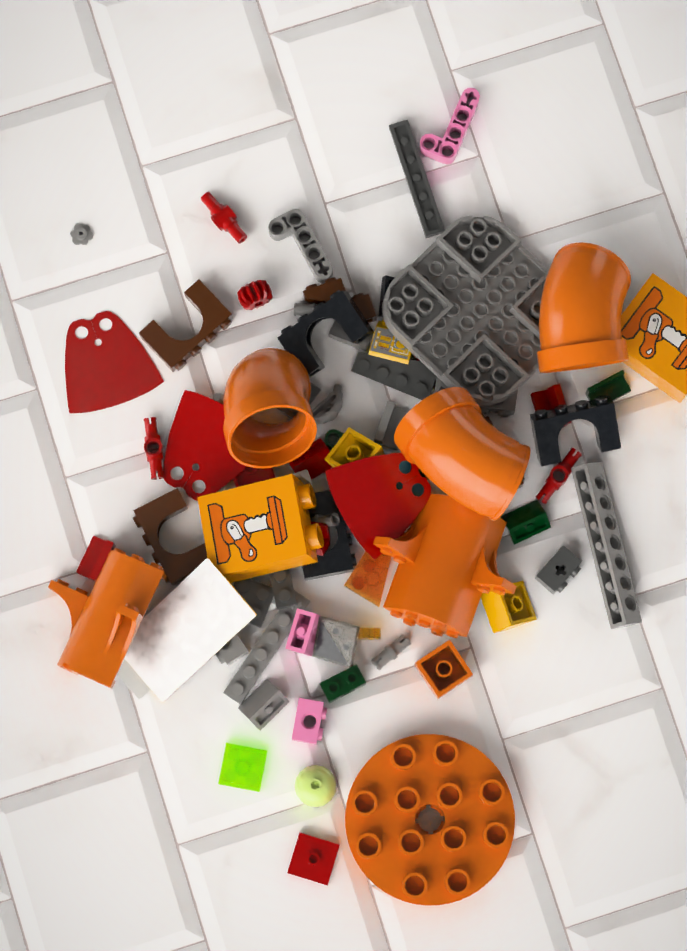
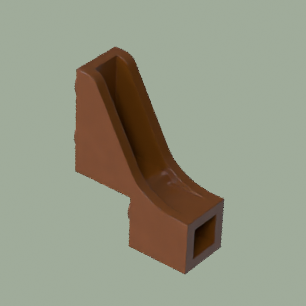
[303,277,377,323]

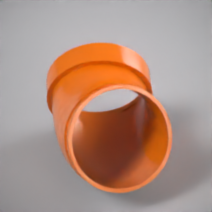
[537,242,631,373]
[223,348,317,468]
[394,387,531,521]

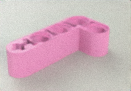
[419,88,480,164]

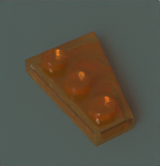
[344,551,392,608]

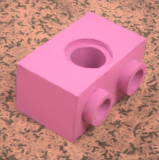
[285,608,324,657]
[292,698,327,745]

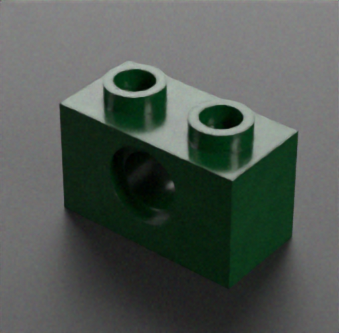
[319,664,366,704]

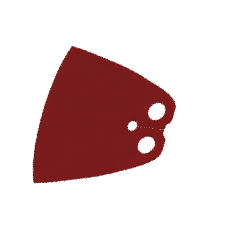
[65,311,164,413]
[163,390,247,501]
[325,453,432,560]

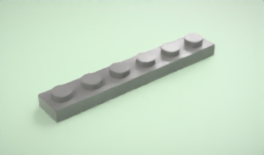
[223,590,311,705]

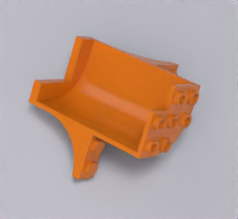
[373,494,517,638]
[48,548,167,689]

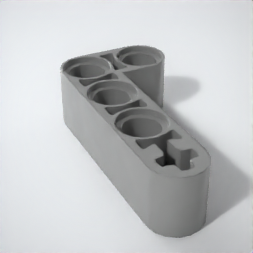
[268,209,333,284]

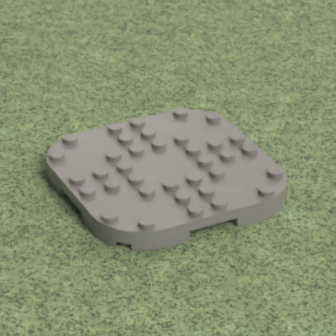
[382,215,549,406]

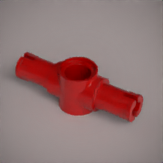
[201,191,248,244]
[143,417,164,480]
[535,447,582,504]

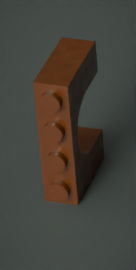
[139,279,233,372]
[132,488,207,586]

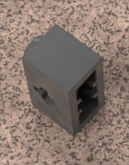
[535,545,582,595]

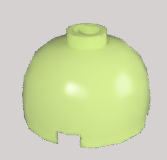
[295,765,337,807]

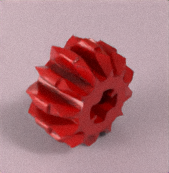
[237,280,273,310]

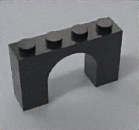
[277,290,374,378]
[529,395,621,467]
[302,490,357,581]

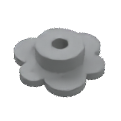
[70,223,94,245]

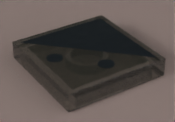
[312,616,360,667]

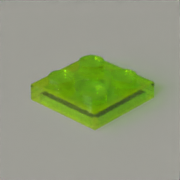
[218,743,268,792]

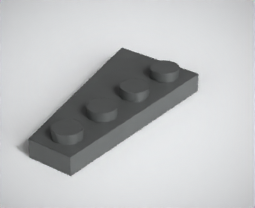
[351,352,437,400]

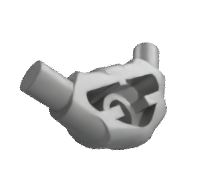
[312,384,343,424]

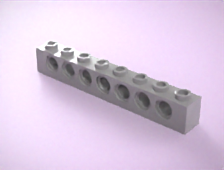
[571,462,642,629]

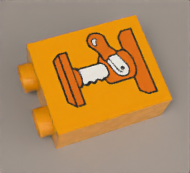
[621,273,687,403]
[197,474,324,583]

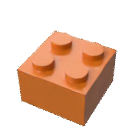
[414,640,473,700]

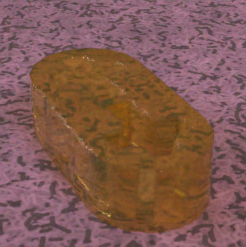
[341,627,381,640]

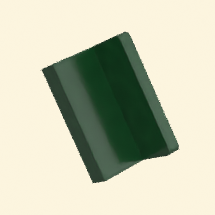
[585,370,631,401]
[501,500,551,545]

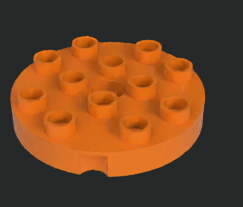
[345,734,515,906]

